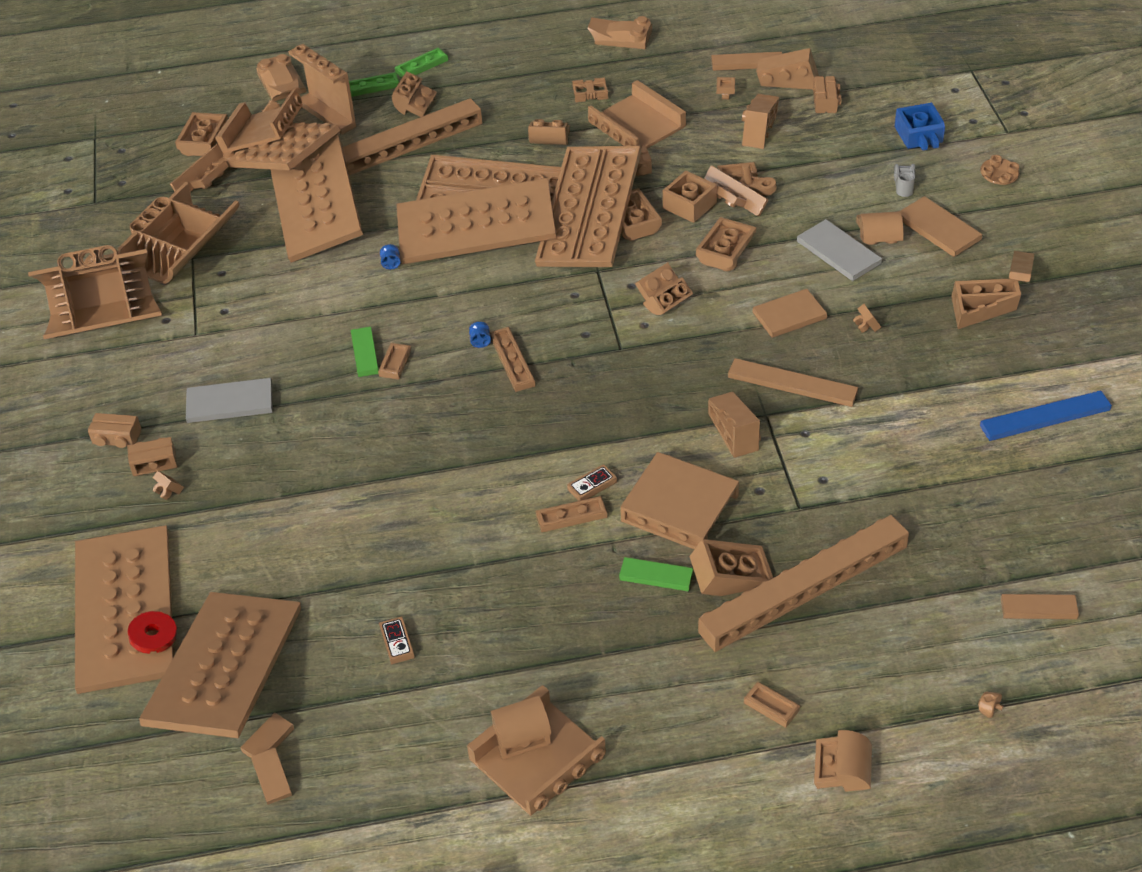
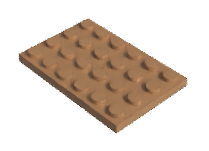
[218,122,340,170]

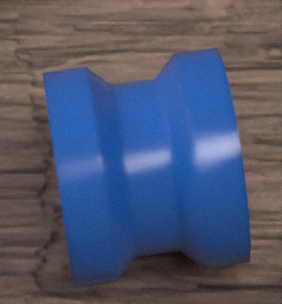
[380,244,400,270]
[469,322,491,348]

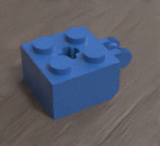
[894,102,945,150]

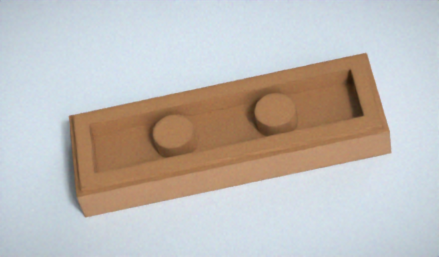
[536,496,607,533]
[1001,594,1079,619]

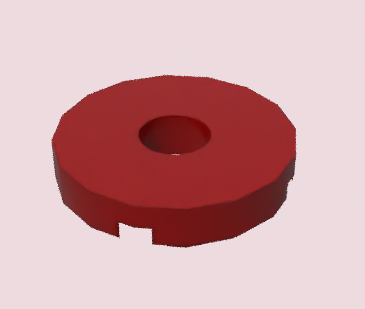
[127,611,177,654]

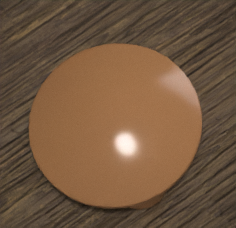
[980,155,1019,185]

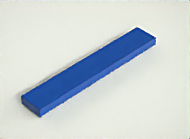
[980,390,1112,441]

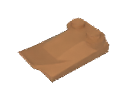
[588,16,652,49]
[256,54,306,101]
[175,112,228,156]
[621,188,662,241]
[696,217,757,271]

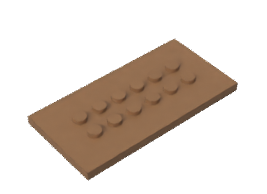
[271,132,363,263]
[535,146,641,267]
[416,155,561,202]
[397,178,556,264]
[75,525,174,694]
[139,592,301,739]

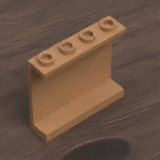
[288,44,356,135]
[588,80,686,148]
[215,89,303,154]
[621,452,739,549]
[467,685,606,816]

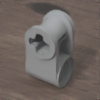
[894,164,915,197]

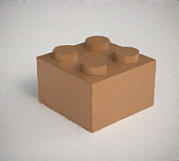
[663,171,717,223]

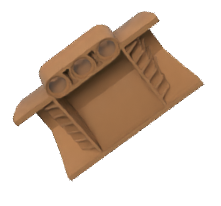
[117,182,239,284]
[28,245,162,339]

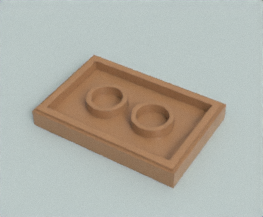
[753,289,827,338]

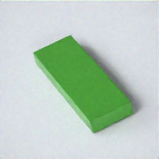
[395,48,448,78]
[349,72,399,97]
[351,327,378,377]
[619,557,693,591]

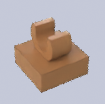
[716,77,735,99]
[853,304,881,333]
[153,470,184,500]

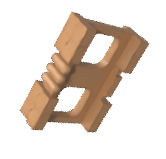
[572,77,608,102]

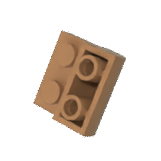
[392,71,437,117]
[528,119,570,145]
[856,211,903,245]
[635,262,693,315]
[491,696,552,760]
[814,730,872,792]

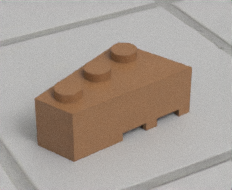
[756,48,819,89]
[742,94,779,149]
[951,279,1021,329]
[708,392,761,458]

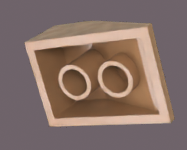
[690,539,773,596]

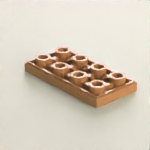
[900,196,983,257]

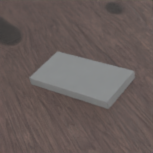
[797,219,882,281]
[186,378,272,423]

